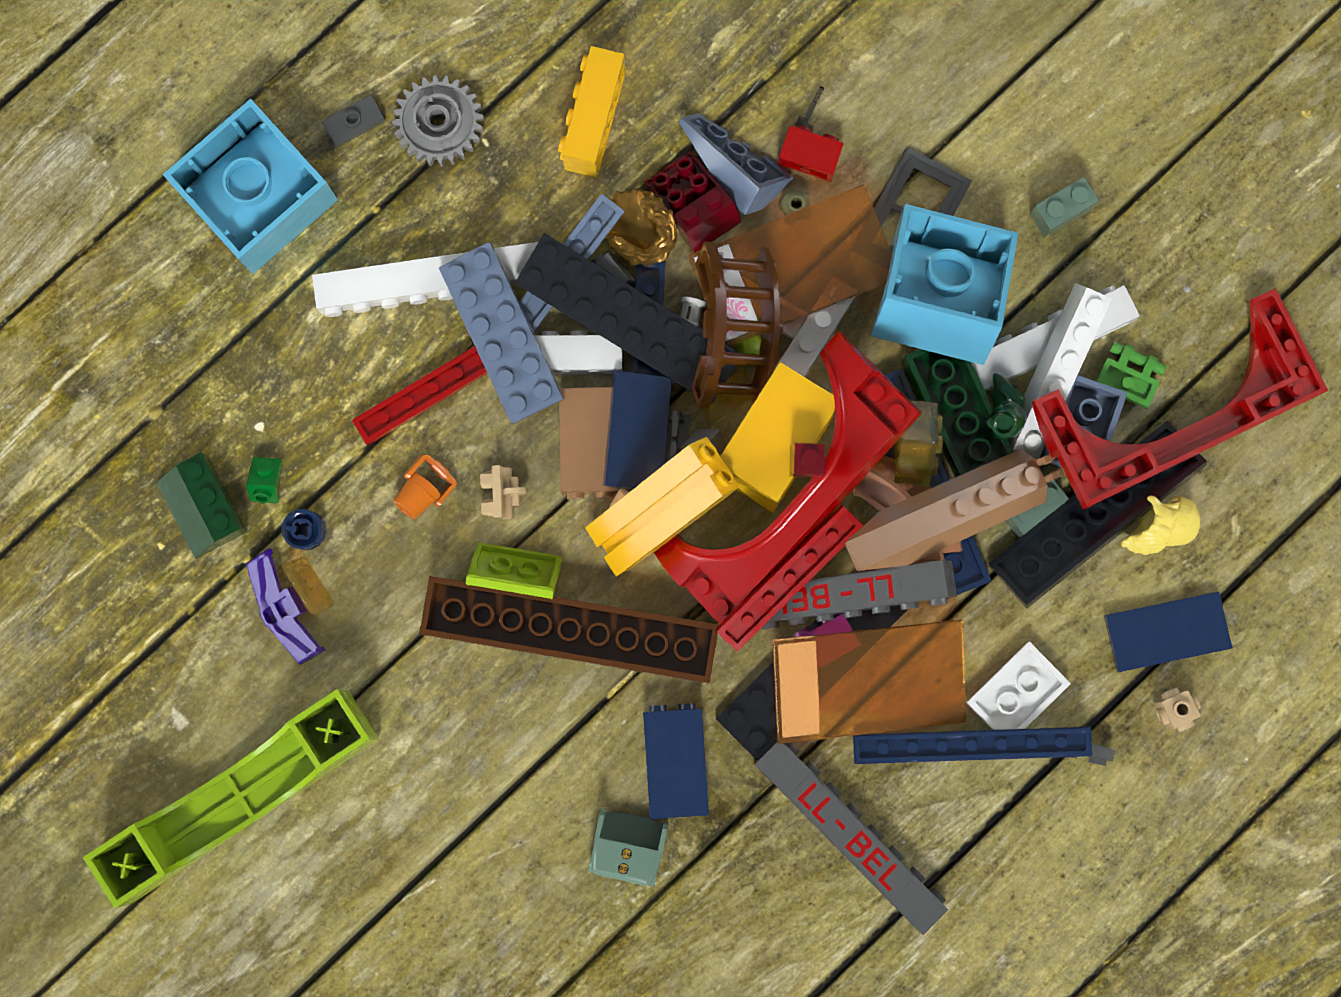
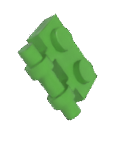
[1096,341,1167,409]

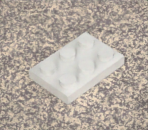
[966,641,1071,730]

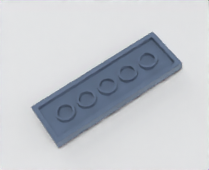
[438,242,565,424]

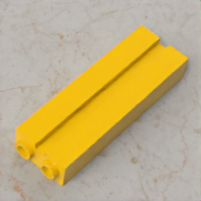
[585,436,740,576]

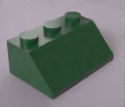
[157,452,247,559]

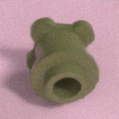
[779,191,811,226]

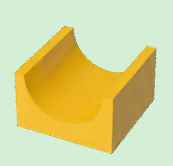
[720,362,835,514]

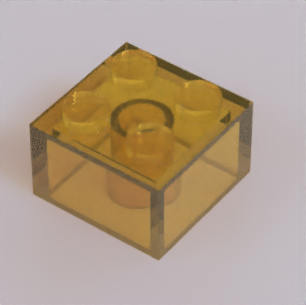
[894,401,943,486]

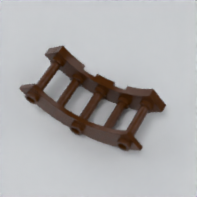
[691,241,783,408]

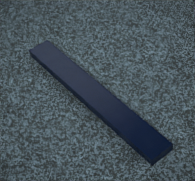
[853,727,1092,764]

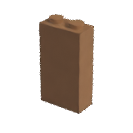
[559,387,619,500]

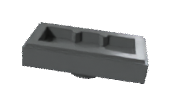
[321,95,386,148]

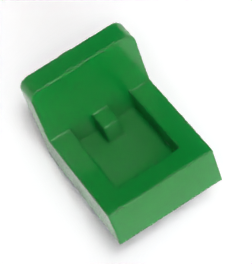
[246,457,283,504]

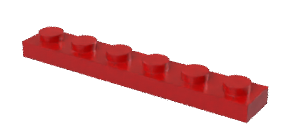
[352,346,488,446]
[715,504,864,652]

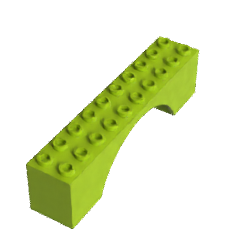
[82,689,380,909]

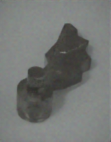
[795,86,824,130]

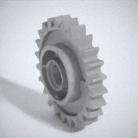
[392,75,484,167]

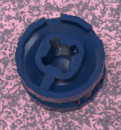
[282,509,327,550]

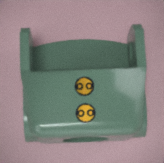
[588,808,669,887]

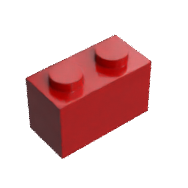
[778,125,844,182]

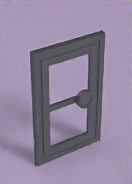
[852,147,972,270]

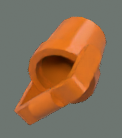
[393,454,457,520]

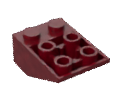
[644,151,742,253]

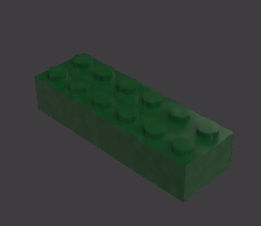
[901,349,1013,478]

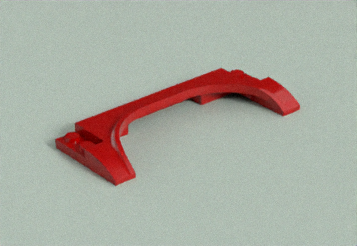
[1032,288,1328,509]
[654,331,922,624]

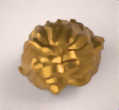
[605,189,679,266]

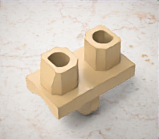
[480,465,527,520]

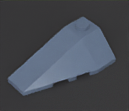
[679,113,793,215]

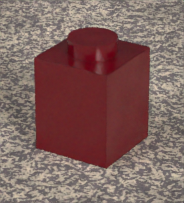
[790,443,825,478]

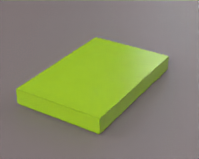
[466,542,563,599]

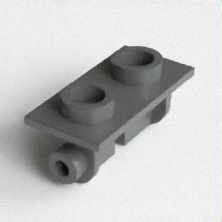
[664,411,691,464]

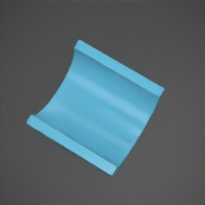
[163,98,338,274]
[871,204,1018,365]

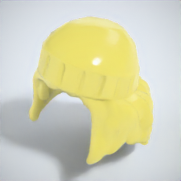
[1121,496,1201,555]

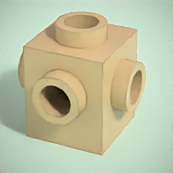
[1154,687,1201,732]

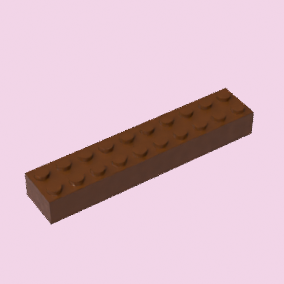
[419,576,719,684]

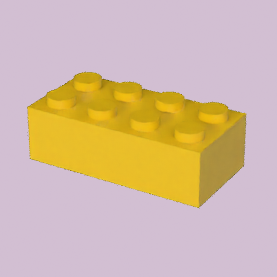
[558,46,626,178]

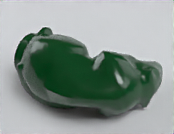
[987,373,1026,439]

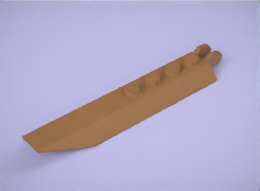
[844,449,1064,571]

